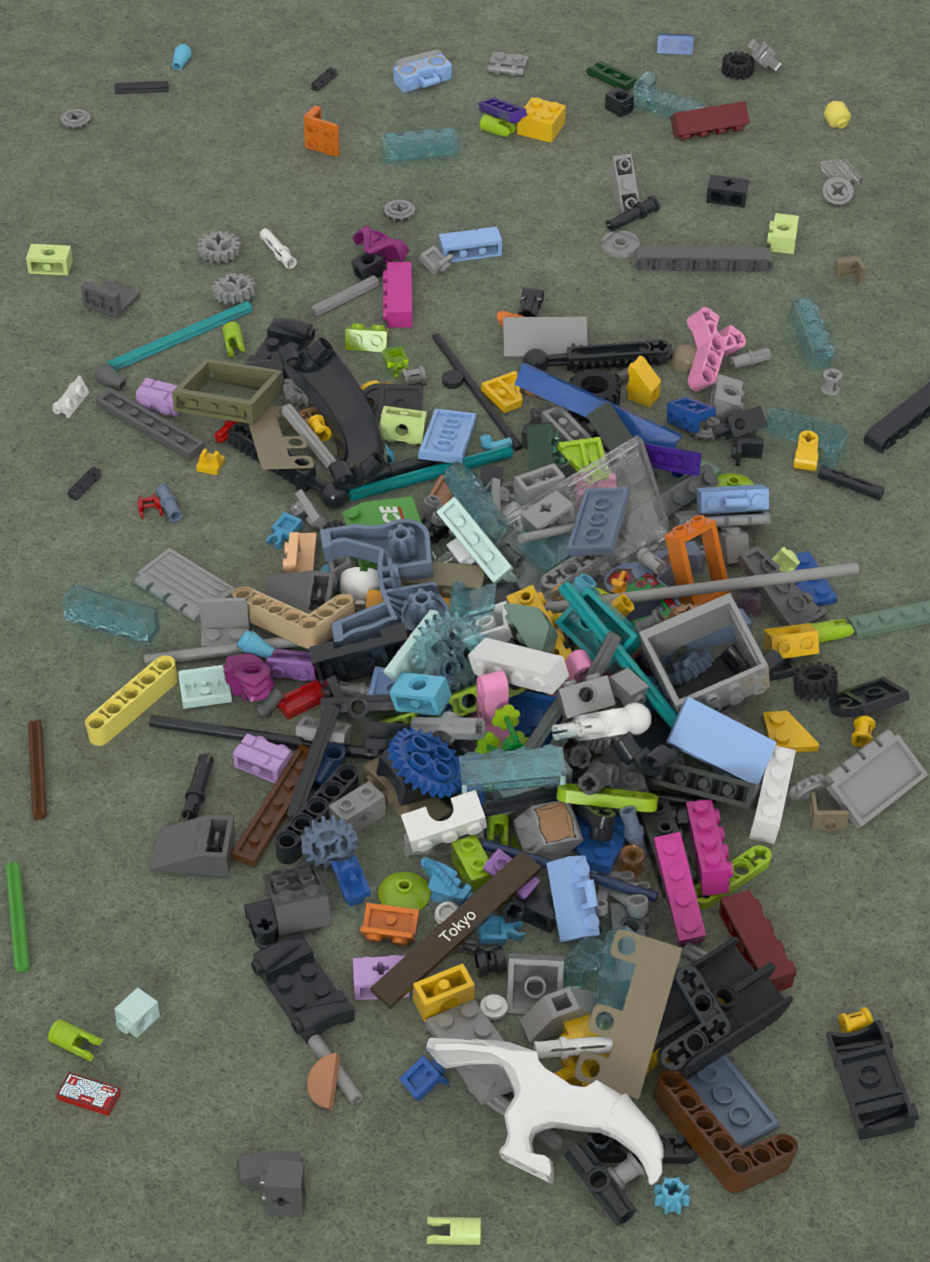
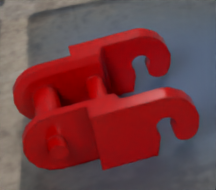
[137,493,163,519]

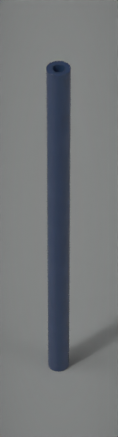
[482,839,659,903]

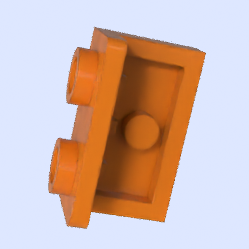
[360,903,420,946]

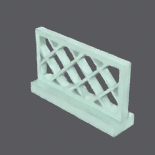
[437,497,519,584]

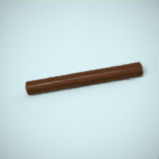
[28,720,47,820]

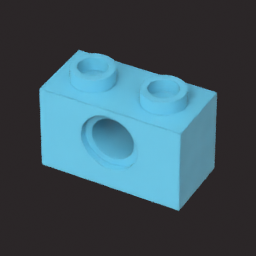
[389,672,452,716]

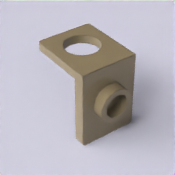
[808,791,849,832]

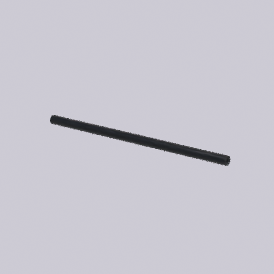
[432,333,523,451]

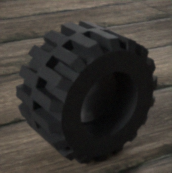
[567,369,621,423]

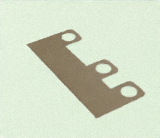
[246,406,314,470]
[574,929,682,1099]

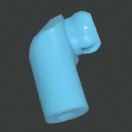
[480,434,513,450]

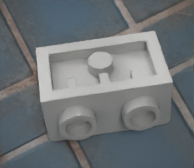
[295,716,352,744]

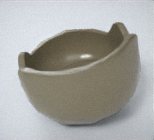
[670,344,697,373]

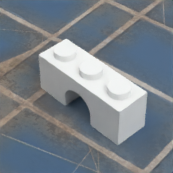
[401,790,487,852]

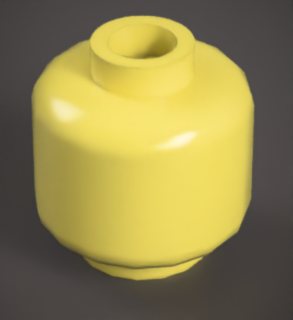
[824,101,851,129]

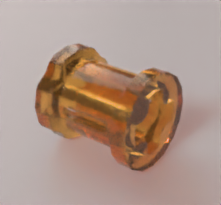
[619,845,644,878]

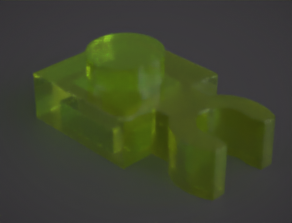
[382,346,409,377]

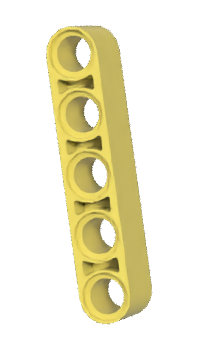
[85,655,178,746]

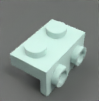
[178,665,232,709]

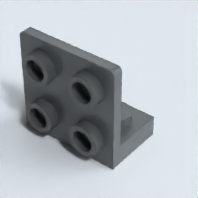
[81,281,140,318]

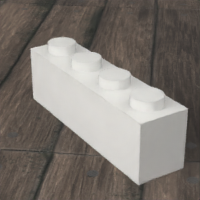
[468,637,569,695]
[749,745,796,844]

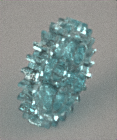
[411,611,487,691]

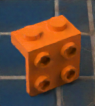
[304,105,340,157]

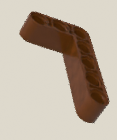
[653,1070,798,1193]

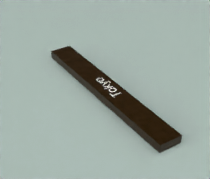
[371,851,542,1009]

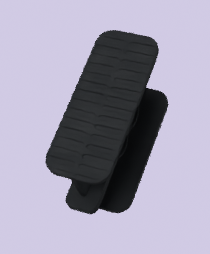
[652,937,794,1080]

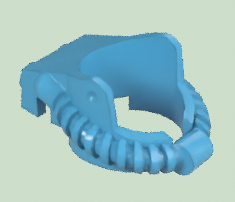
[421,857,474,907]

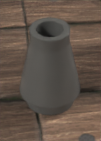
[94,364,127,391]

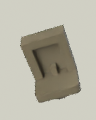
[833,256,867,283]

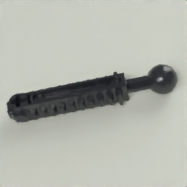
[522,339,673,374]
[228,423,349,509]

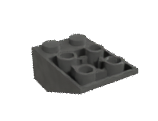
[265,570,338,614]
[150,815,236,877]
[263,864,332,936]

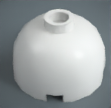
[340,567,380,611]

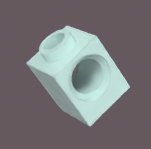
[114,987,160,1038]

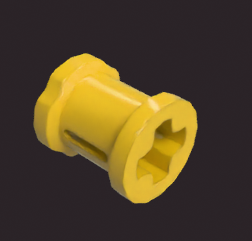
[307,415,332,442]
[851,716,876,747]
[838,1007,873,1033]

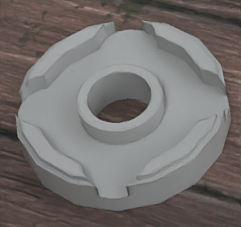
[601,231,640,259]

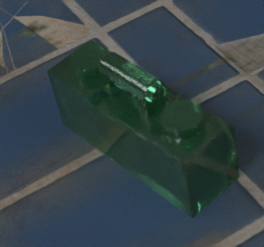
[527,422,568,472]

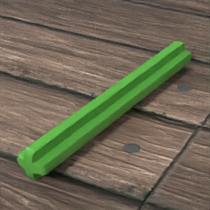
[6,861,30,972]

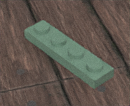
[848,600,930,638]

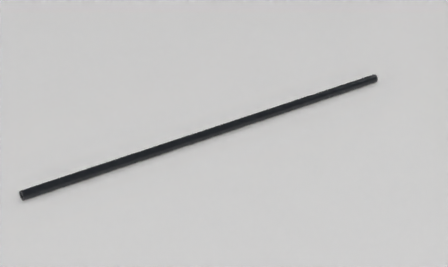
[149,715,716,810]

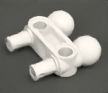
[552,702,651,742]

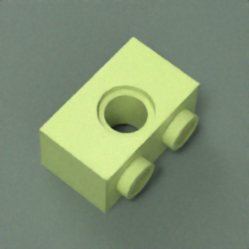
[767,213,799,254]
[26,244,73,275]
[380,406,427,445]

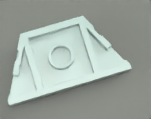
[383,610,439,682]

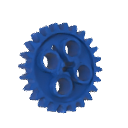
[387,727,466,799]

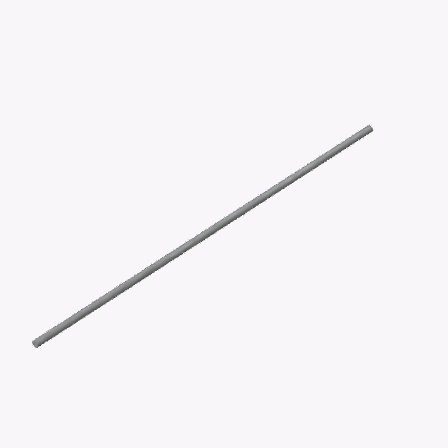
[144,562,859,667]

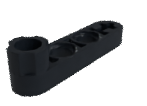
[571,783,616,842]
[587,1132,698,1164]

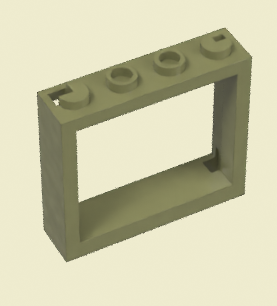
[172,358,284,424]

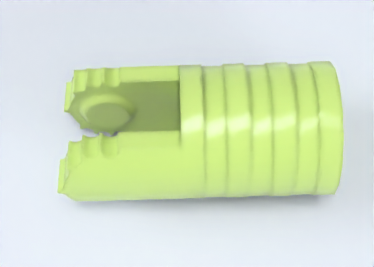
[427,1217,481,1245]

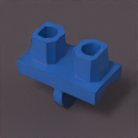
[331,856,371,906]

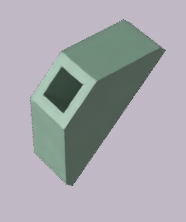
[503,603,558,654]

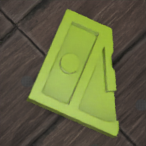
[557,437,610,484]

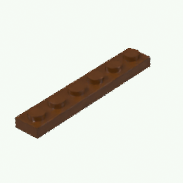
[231,744,310,867]

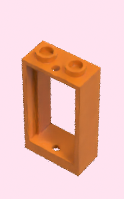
[664,515,731,606]

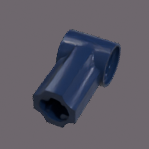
[312,742,346,792]

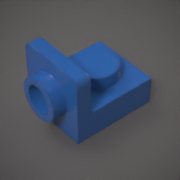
[399,1055,449,1101]

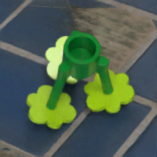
[475,704,529,761]

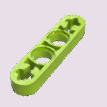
[556,783,658,812]
[694,845,772,909]

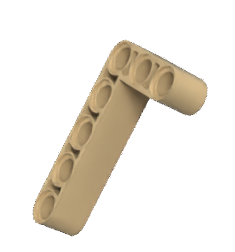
[232,587,356,649]

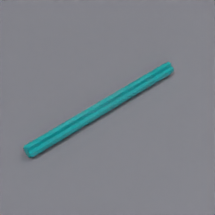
[107,301,252,371]
[348,445,513,501]
[558,582,678,730]

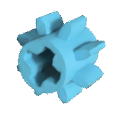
[654,1176,690,1215]

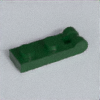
[586,61,637,91]

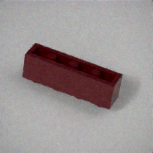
[670,101,750,141]
[719,890,797,991]

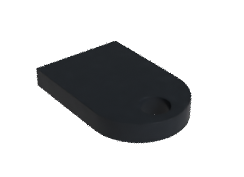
[363,383,424,428]
[829,677,910,717]

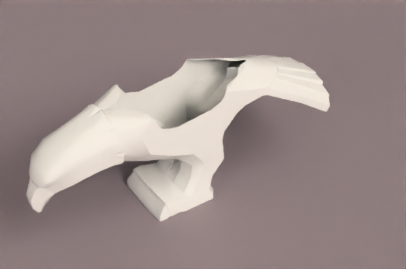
[426,1038,664,1185]

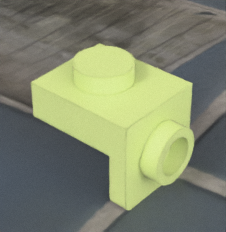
[772,547,800,572]

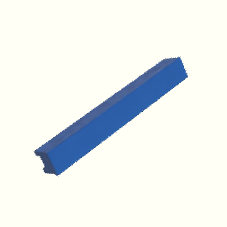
[514,363,683,448]

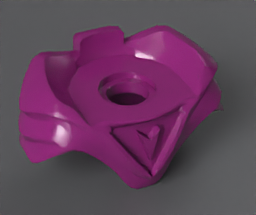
[352,225,410,264]
[222,653,275,702]

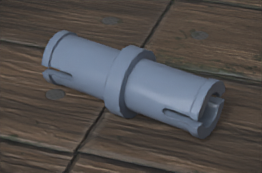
[155,484,183,522]
[619,806,648,858]

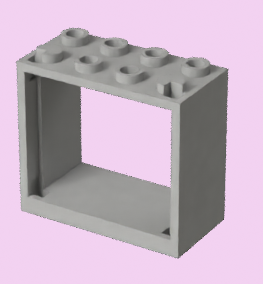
[639,593,770,714]

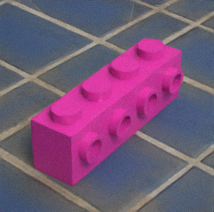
[686,799,733,896]

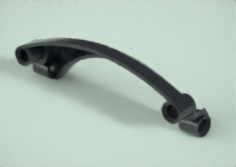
[278,337,387,489]
[611,641,783,776]

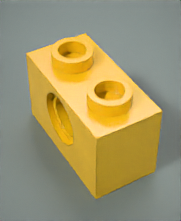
[763,623,819,659]
[413,963,475,1022]

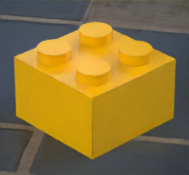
[517,97,566,143]

